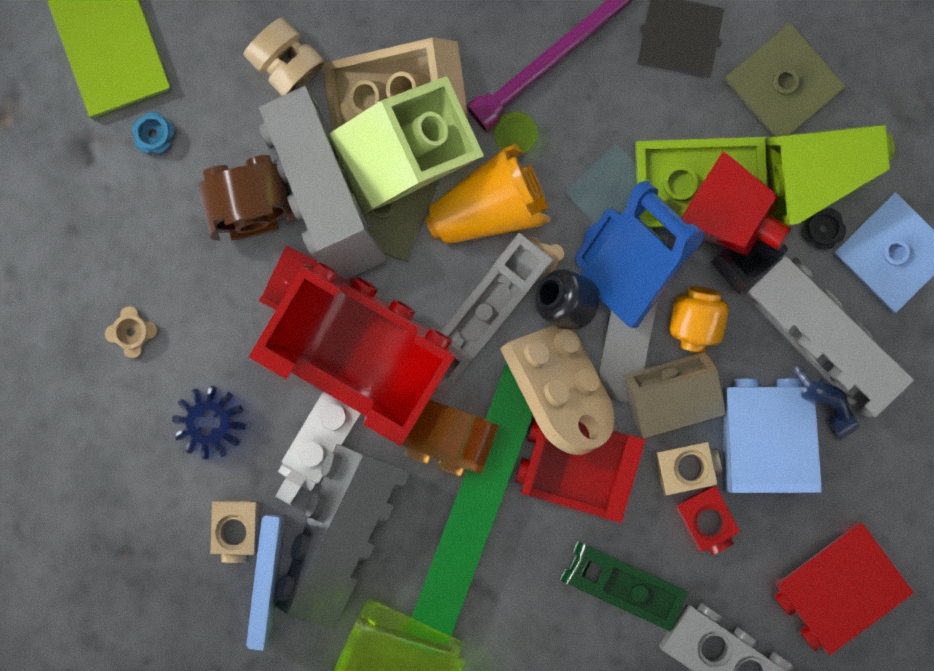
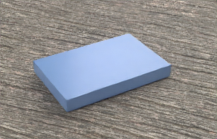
[246,514,286,651]

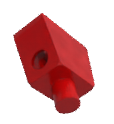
[681,151,791,255]

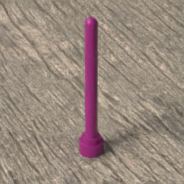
[467,0,633,132]

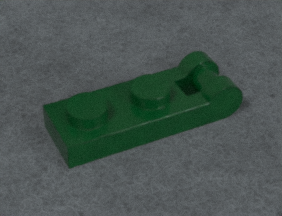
[560,541,688,632]

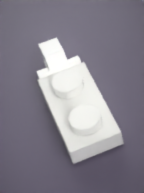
[275,392,361,505]

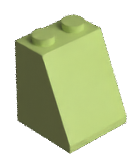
[327,76,484,213]

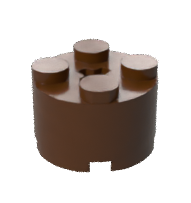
[198,155,295,241]

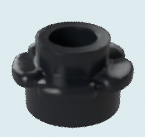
[803,208,846,250]

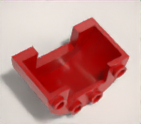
[248,260,455,446]

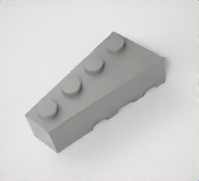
[259,85,388,279]
[744,256,914,418]

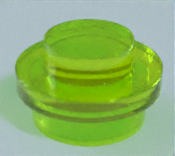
[494,112,537,153]

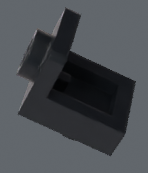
[710,239,788,294]

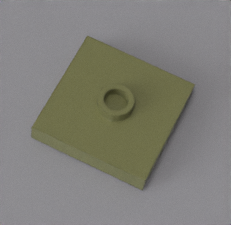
[723,22,846,136]
[350,181,438,262]

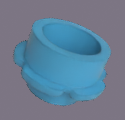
[132,112,174,154]

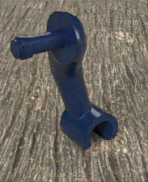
[793,366,860,440]

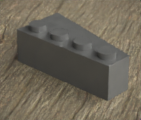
[275,444,410,630]

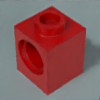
[674,485,740,555]

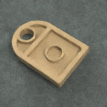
[500,325,615,455]

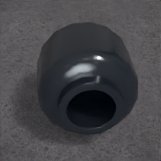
[535,269,600,330]

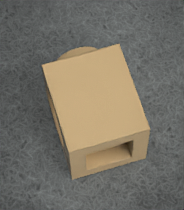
[654,442,722,495]
[210,500,259,563]

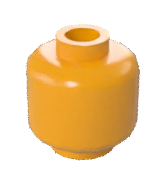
[669,286,729,352]

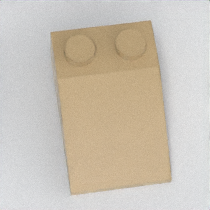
[323,37,469,131]

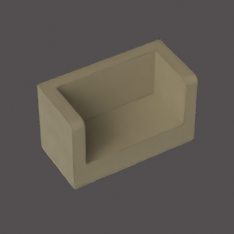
[623,351,726,439]

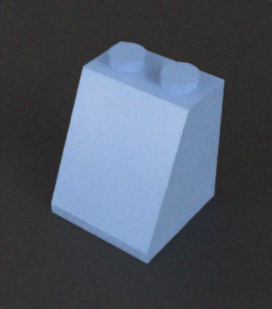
[723,379,821,493]

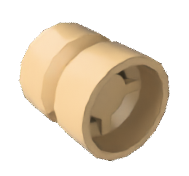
[243,17,325,96]

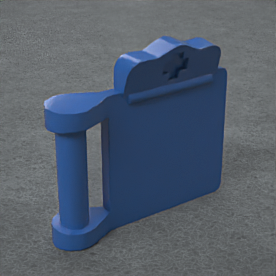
[575,181,705,328]

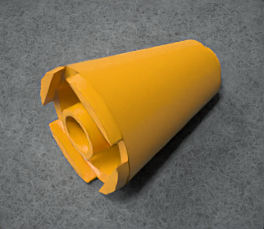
[425,143,551,245]

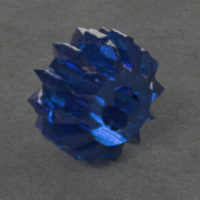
[172,386,247,460]

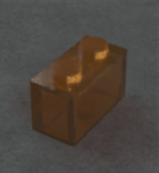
[402,400,499,477]

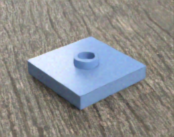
[833,192,934,314]

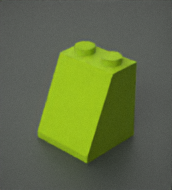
[765,125,895,225]

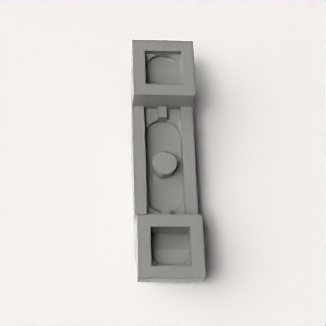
[437,232,554,394]
[598,234,668,403]

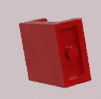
[515,417,646,523]
[773,521,914,655]

